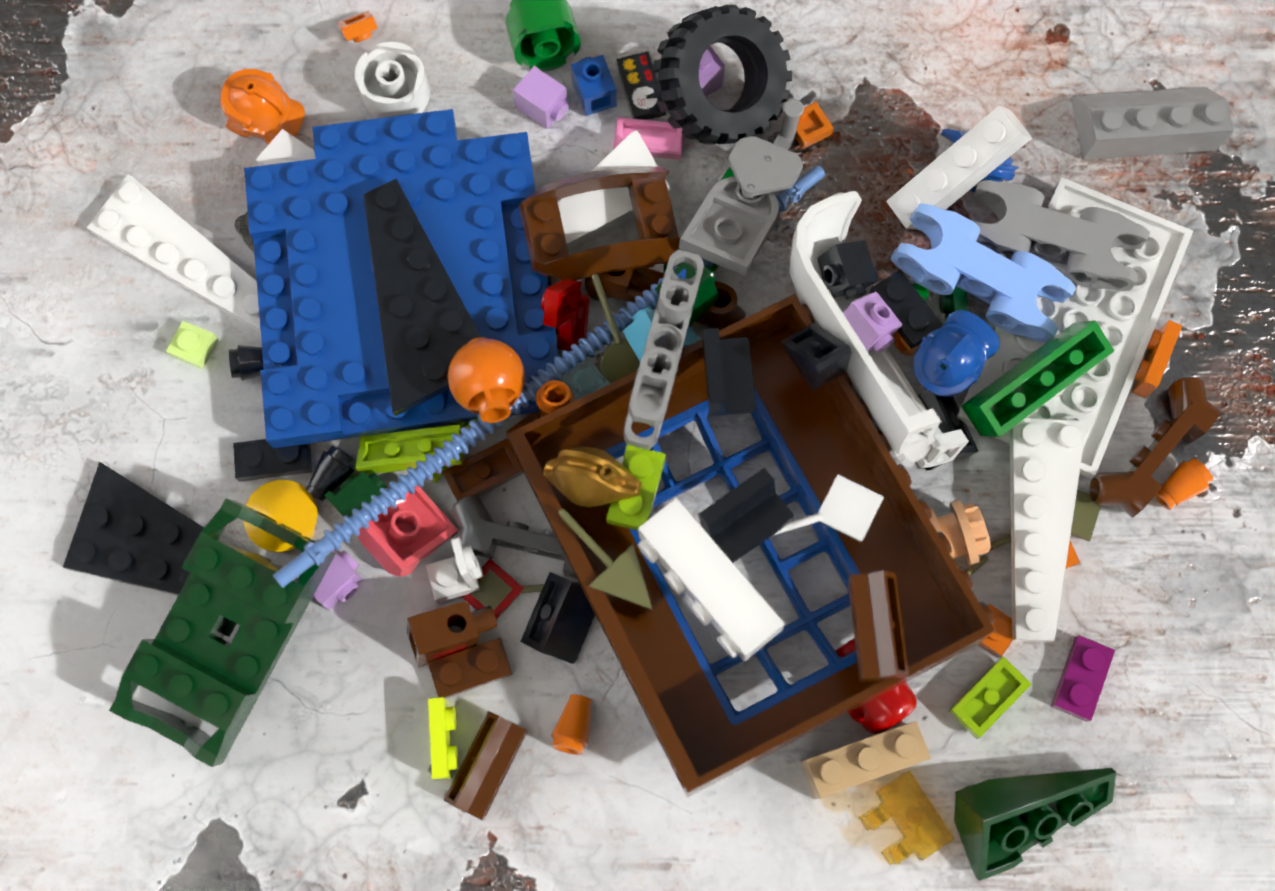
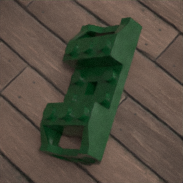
[109,498,336,767]

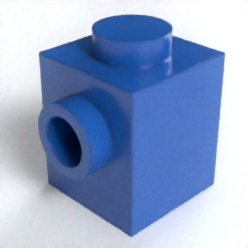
[571,55,617,116]

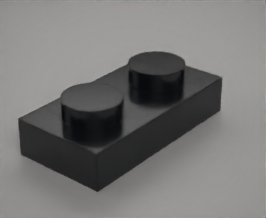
[869,269,943,350]
[233,439,312,482]

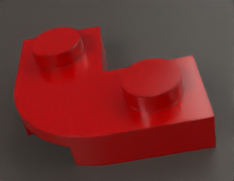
[541,279,589,352]

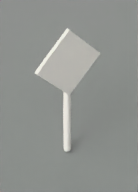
[772,475,884,542]

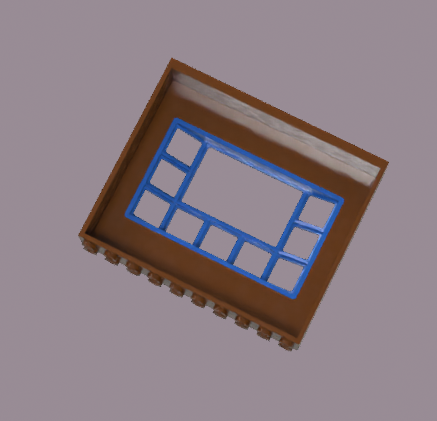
[507,294,996,798]

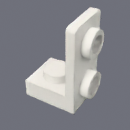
[426,537,484,603]

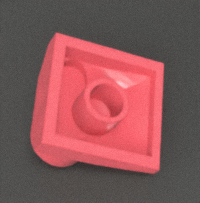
[357,486,459,577]

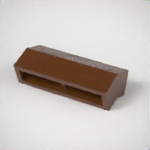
[848,570,909,682]
[443,711,528,820]

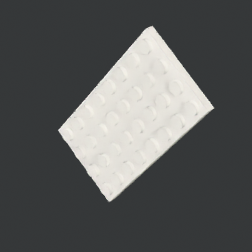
[957,177,1193,479]

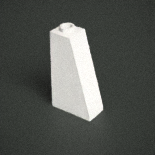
[558,130,671,252]

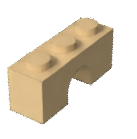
[801,721,931,799]

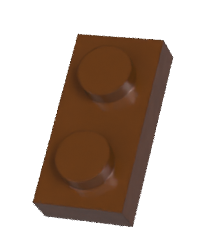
[442,438,524,502]
[428,638,513,699]

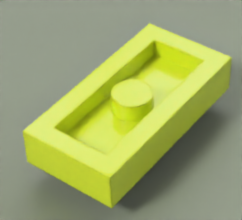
[428,697,459,780]

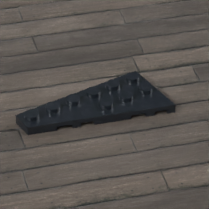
[363,179,481,417]
[63,462,204,596]

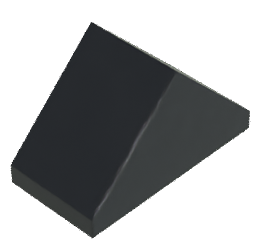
[780,323,852,391]

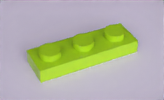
[355,425,464,474]

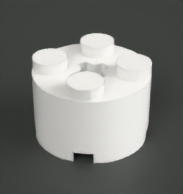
[355,42,430,119]

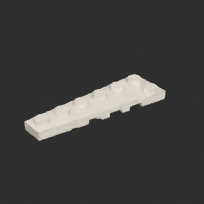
[87,174,261,332]
[1009,418,1087,643]

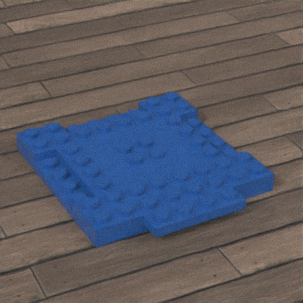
[244,109,558,448]

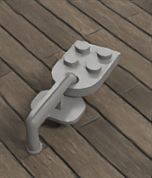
[679,99,804,276]

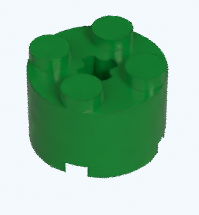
[505,0,581,72]

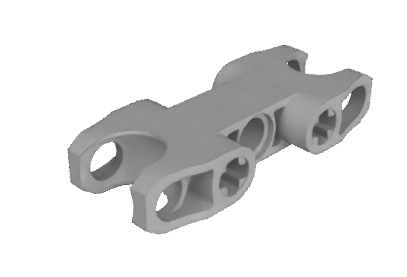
[972,180,1150,291]
[623,250,704,450]

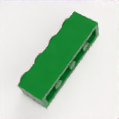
[961,320,1115,437]

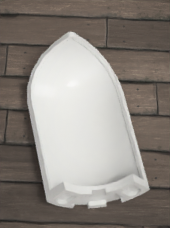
[789,191,969,468]

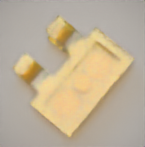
[859,770,955,865]

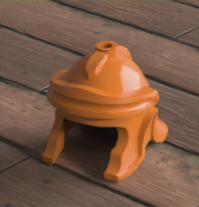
[220,69,305,145]

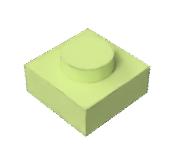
[166,320,218,369]

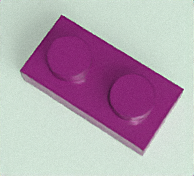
[1050,635,1115,722]

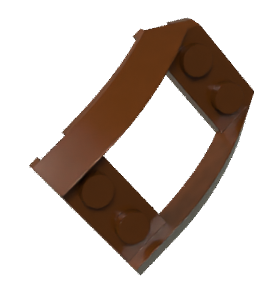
[519,166,684,281]

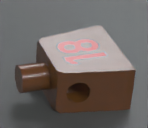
[407,601,497,668]

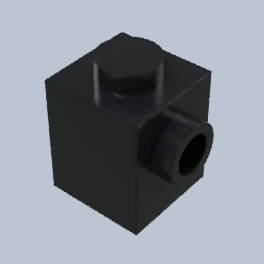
[817,240,878,300]

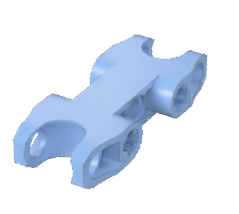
[890,203,1076,343]

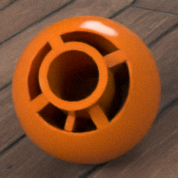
[448,337,525,423]

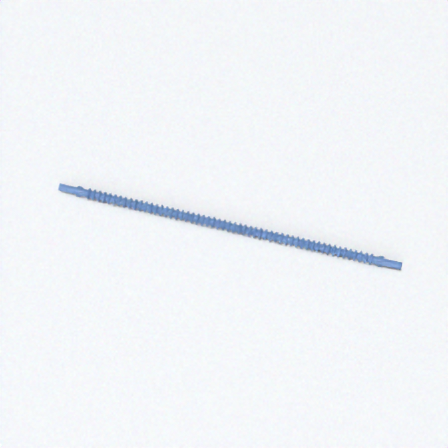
[272,166,825,588]

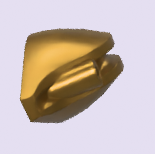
[543,447,642,507]

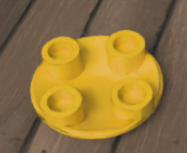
[243,480,318,552]

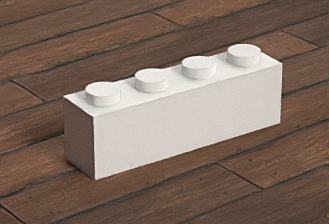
[886,106,1032,230]
[637,498,785,662]

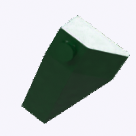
[954,768,1117,881]

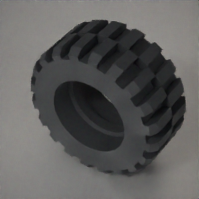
[652,4,792,145]

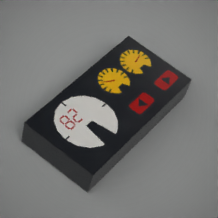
[616,51,666,120]

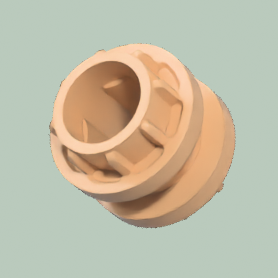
[929,500,991,565]

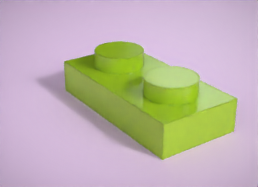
[606,445,666,531]
[948,656,1032,739]

